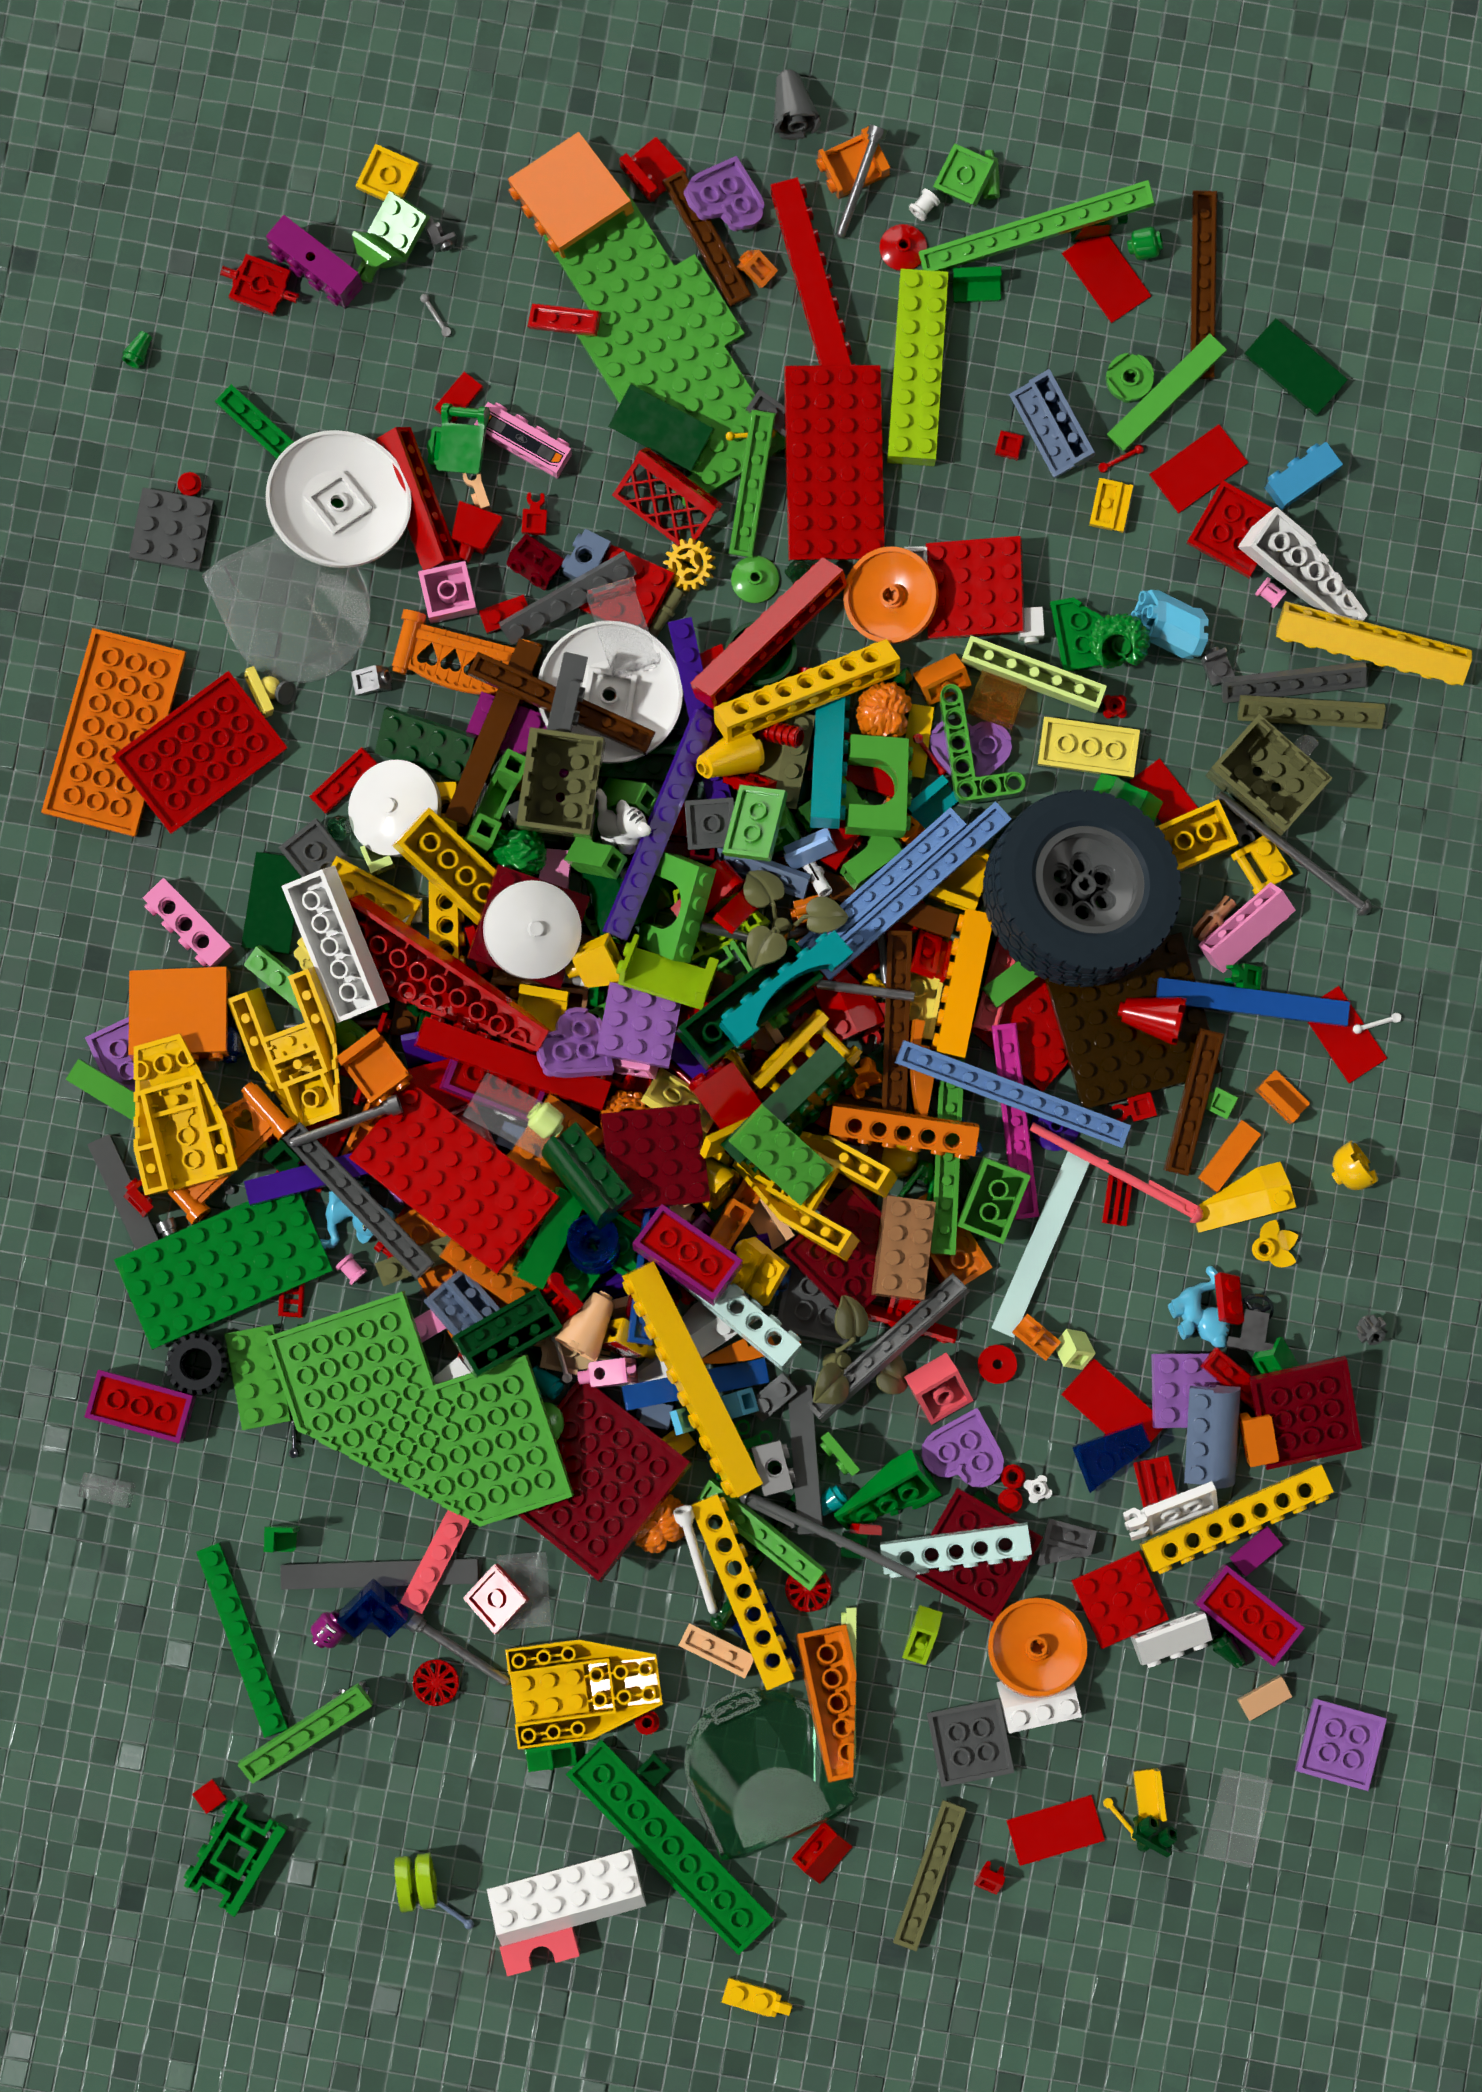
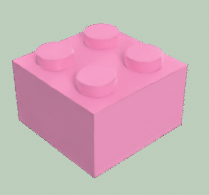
[418,561,478,624]

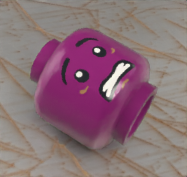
[311,1611,347,1648]

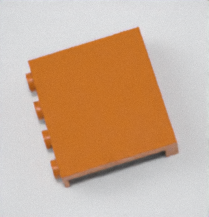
[508,132,634,259]
[128,967,230,1062]

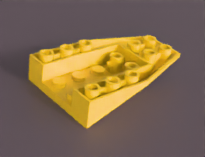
[505,1639,663,1749]

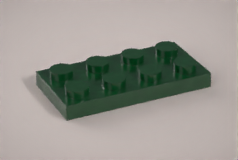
[375,706,477,781]

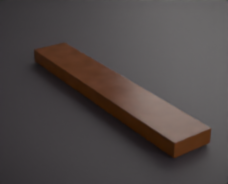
[662,170,751,307]
[1163,1028,1224,1176]

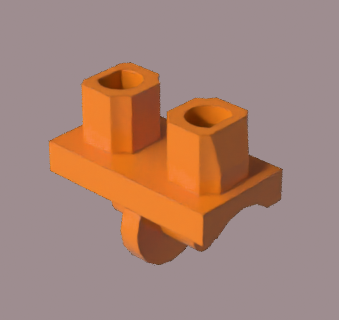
[845,1057,883,1099]
[1011,1313,1061,1361]

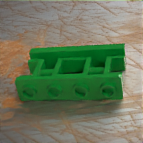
[183,1797,289,1917]

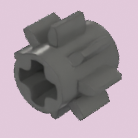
[1356,1314,1387,1345]

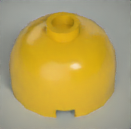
[1332,1141,1378,1190]

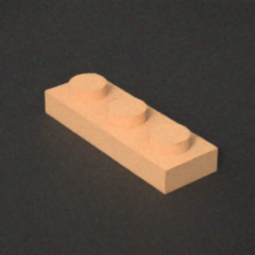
[678,1623,754,1678]

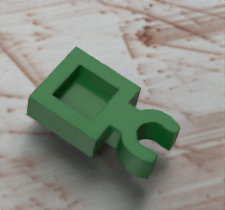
[1224,964,1262,990]

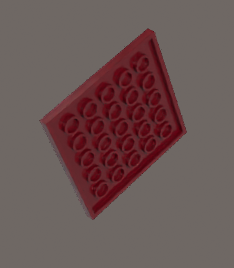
[518,1380,692,1582]

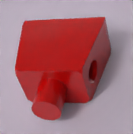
[451,501,504,563]

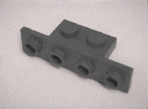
[547,652,588,733]

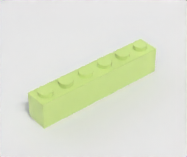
[961,636,1107,713]

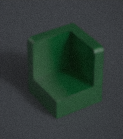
[263,1140,303,1172]
[840,1532,867,1560]
[636,1751,672,1787]

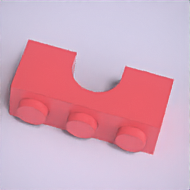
[499,1926,581,1977]

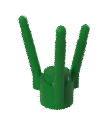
[897,1160,935,1201]

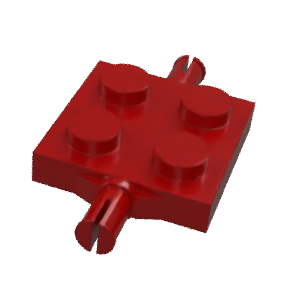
[220,254,299,316]

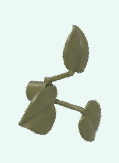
[743,870,848,969]
[813,1295,908,1405]

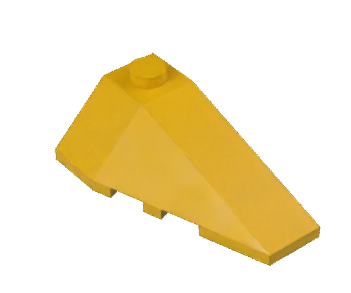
[1196,1162,1296,1233]

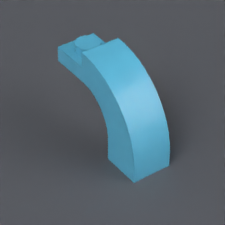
[670,1387,759,1436]

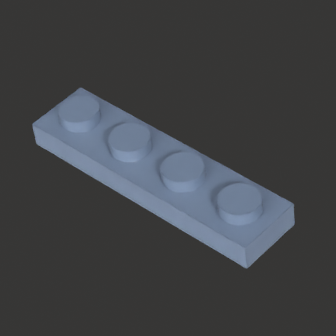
[714,847,811,899]

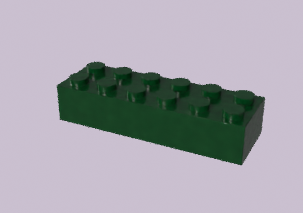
[676,938,823,1071]
[720,1041,859,1178]

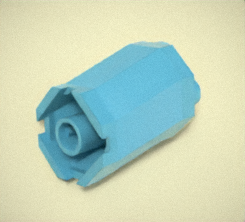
[1131,590,1209,659]

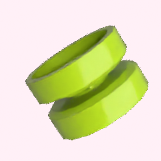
[394,1853,437,1913]

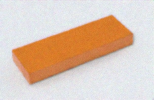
[1198,1120,1261,1193]

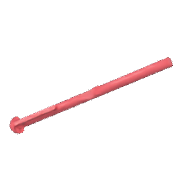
[1029,1122,1203,1223]

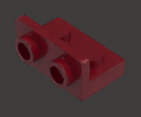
[506,534,564,591]

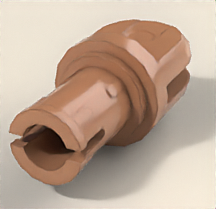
[1192,895,1237,942]

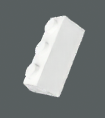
[1130,1611,1212,1668]
[996,1681,1082,1733]

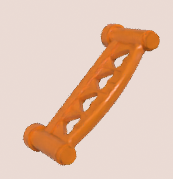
[392,609,543,705]
[167,1082,297,1225]

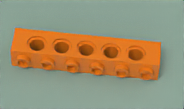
[829,1102,980,1159]

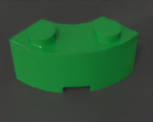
[1093,773,1163,821]

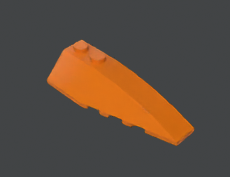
[796,1624,857,1783]

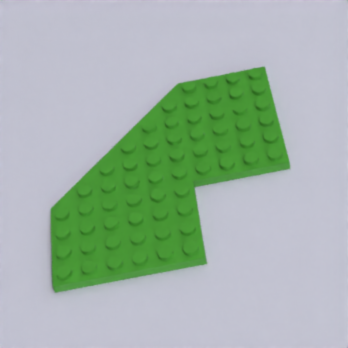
[266,1291,574,1527]

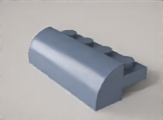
[1009,369,1095,478]
[424,1270,500,1336]
[1184,1385,1241,1489]

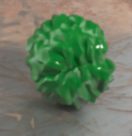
[1088,613,1151,669]
[486,829,547,877]

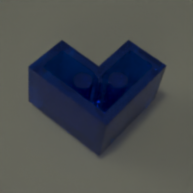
[337,1578,409,1638]

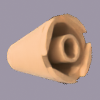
[554,1291,615,1362]

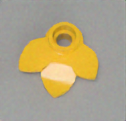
[1252,1220,1298,1268]

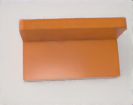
[913,653,972,706]
[1255,1070,1310,1124]
[1239,1412,1279,1468]

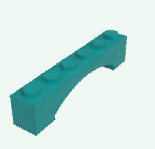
[719,930,854,1048]

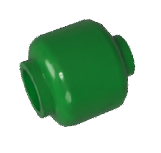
[1127,227,1164,261]

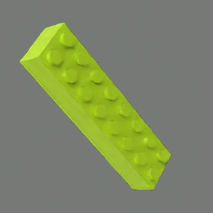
[887,269,948,466]

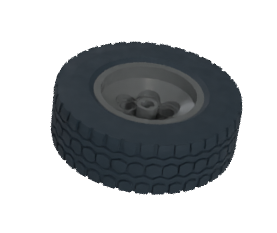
[983,789,1181,987]

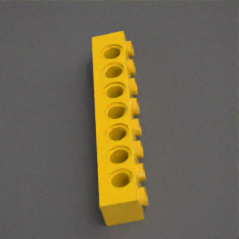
[714,639,900,743]
[429,782,466,965]
[1139,1464,1334,1574]
[690,1494,796,1691]

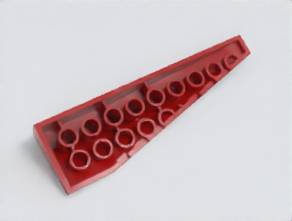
[349,894,550,1052]

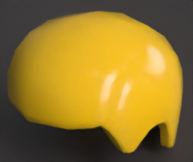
[881,1145,919,1178]

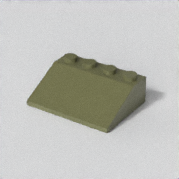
[729,713,815,814]

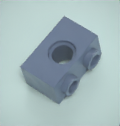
[562,529,611,580]

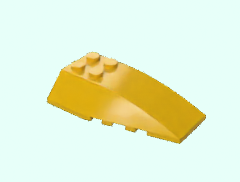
[133,1034,239,1196]

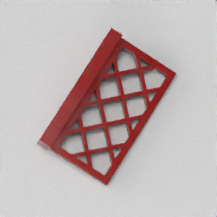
[612,447,723,552]

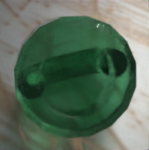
[784,560,810,583]
[327,815,353,841]

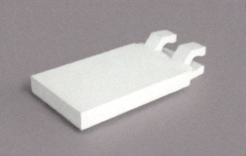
[1123,1481,1218,1541]

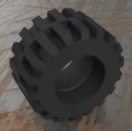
[165,1333,231,1395]

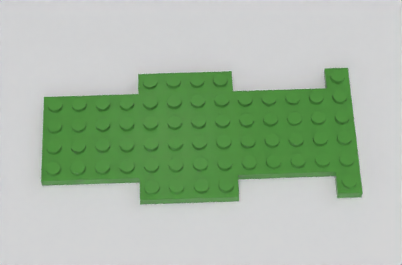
[543,187,786,508]

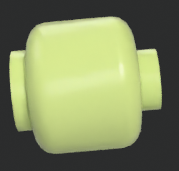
[527,1102,564,1139]

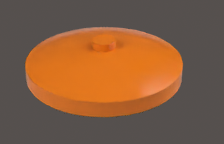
[843,547,939,644]
[988,1598,1087,1698]

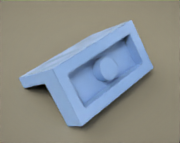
[783,828,837,869]

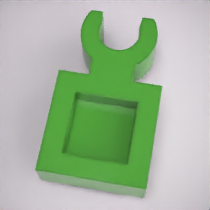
[1206,1087,1239,1119]

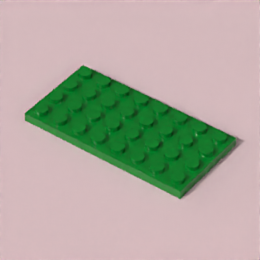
[114,1193,334,1350]

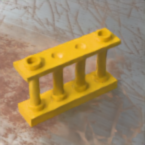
[749,1009,862,1092]

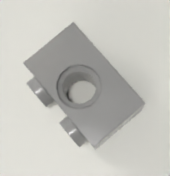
[752,1440,796,1496]

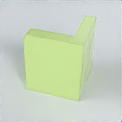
[360,845,395,876]
[1055,1329,1096,1370]

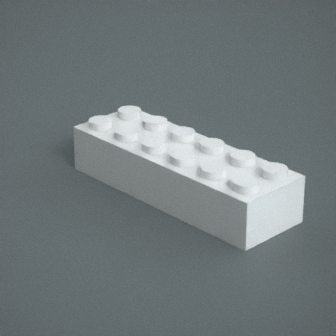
[282,865,390,1023]
[487,1849,646,1946]

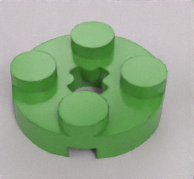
[1105,353,1154,403]

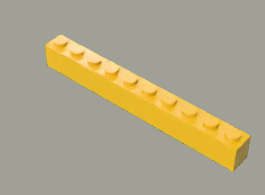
[622,1261,763,1498]

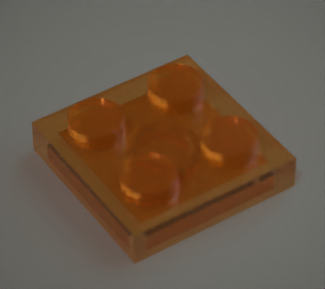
[966,670,1027,730]

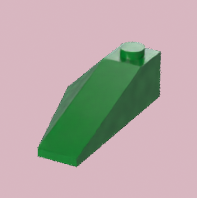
[834,1449,942,1530]

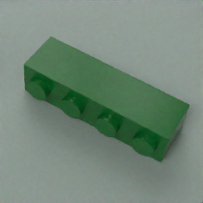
[512,1187,583,1289]

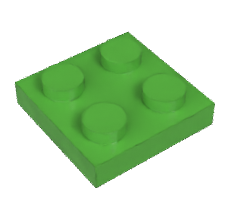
[933,143,997,207]
[820,1431,860,1476]

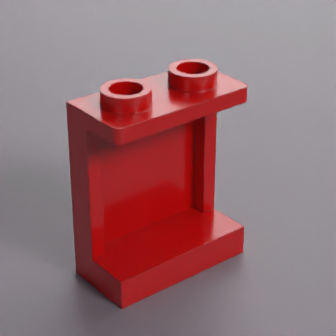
[688,1058,762,1131]

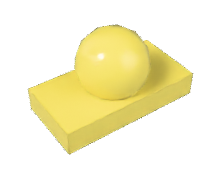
[244,666,280,718]

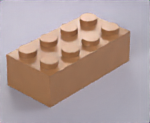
[871,1195,936,1301]

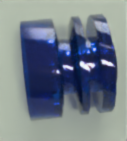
[567,1215,621,1275]

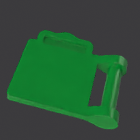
[427,403,490,475]

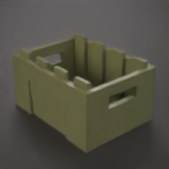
[1205,714,1332,837]
[516,727,606,839]

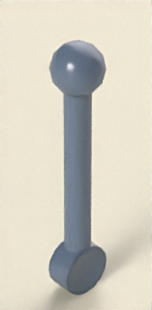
[437,1895,474,1929]

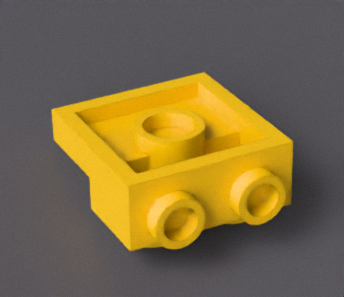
[730,1237,790,1306]

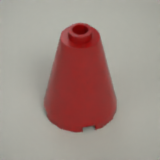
[1118,997,1187,1046]

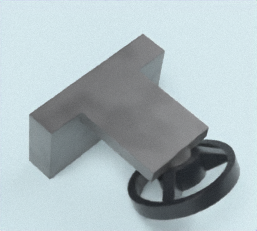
[1226,1293,1274,1352]

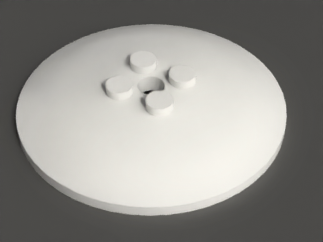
[265,430,411,568]
[538,621,683,763]

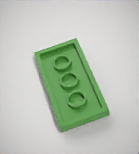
[728,1104,833,1205]
[225,1324,292,1430]

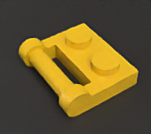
[1231,836,1293,895]

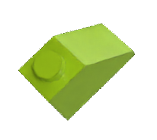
[902,1605,943,1665]

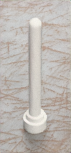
[673,1505,718,1614]

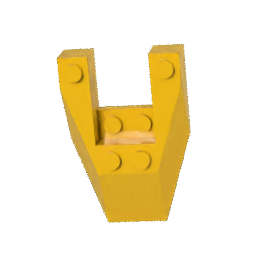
[227,967,342,1127]
[732,1132,898,1261]

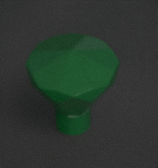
[886,667,912,691]

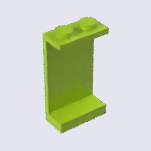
[616,934,719,1010]

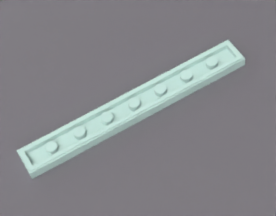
[991,1151,1089,1338]

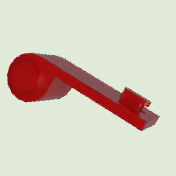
[670,859,745,917]

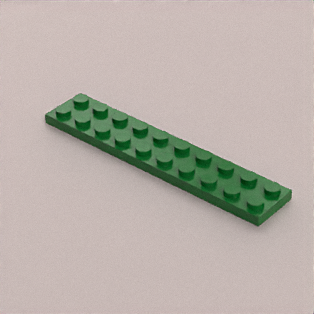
[565,1739,774,1955]

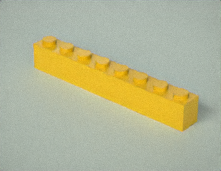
[1276,601,1472,685]

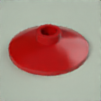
[879,224,927,271]

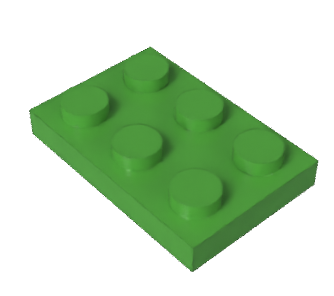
[723,785,788,862]

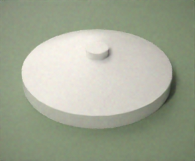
[348,760,442,857]
[483,880,582,979]

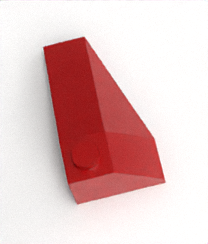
[814,969,885,1042]

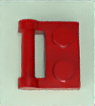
[538,1272,584,1325]

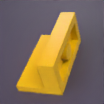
[1133,1768,1167,1821]

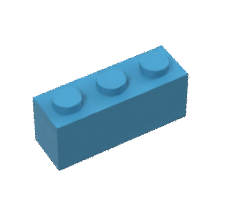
[1265,442,1343,511]

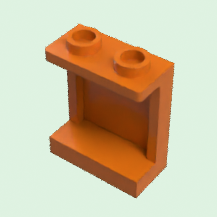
[816,126,890,199]
[336,1028,413,1107]

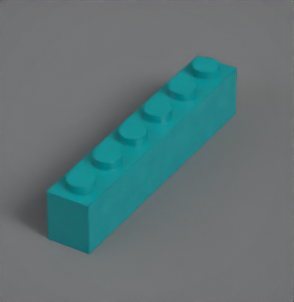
[810,696,850,829]

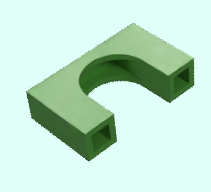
[845,734,913,838]
[464,749,526,857]
[795,776,902,891]
[564,777,659,879]
[638,852,717,963]

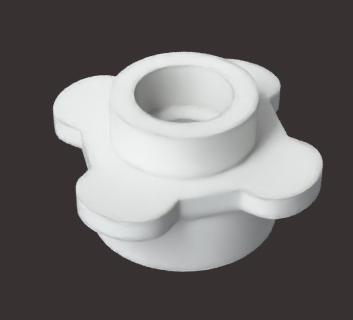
[1024,1475,1052,1503]

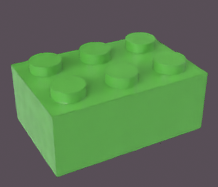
[957,1156,1031,1244]

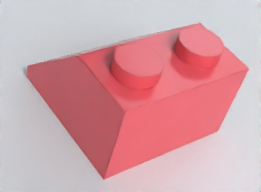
[904,1353,974,1425]

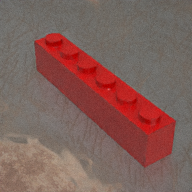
[376,427,459,570]

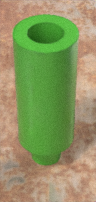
[983,150,1000,200]

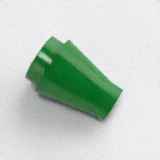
[122,331,152,369]

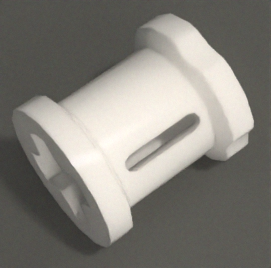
[909,189,940,221]

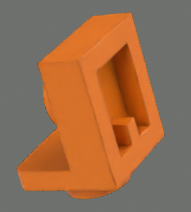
[736,250,778,288]

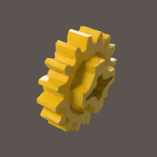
[663,538,716,592]

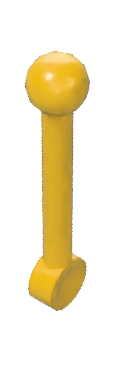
[725,430,776,441]
[1103,1798,1136,1841]

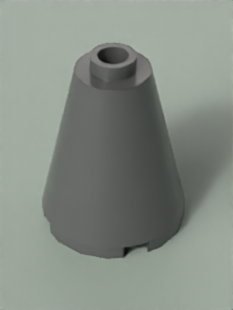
[773,69,821,140]

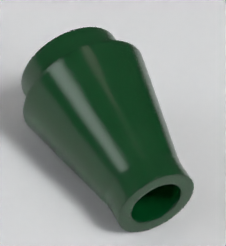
[1211,1631,1246,1669]

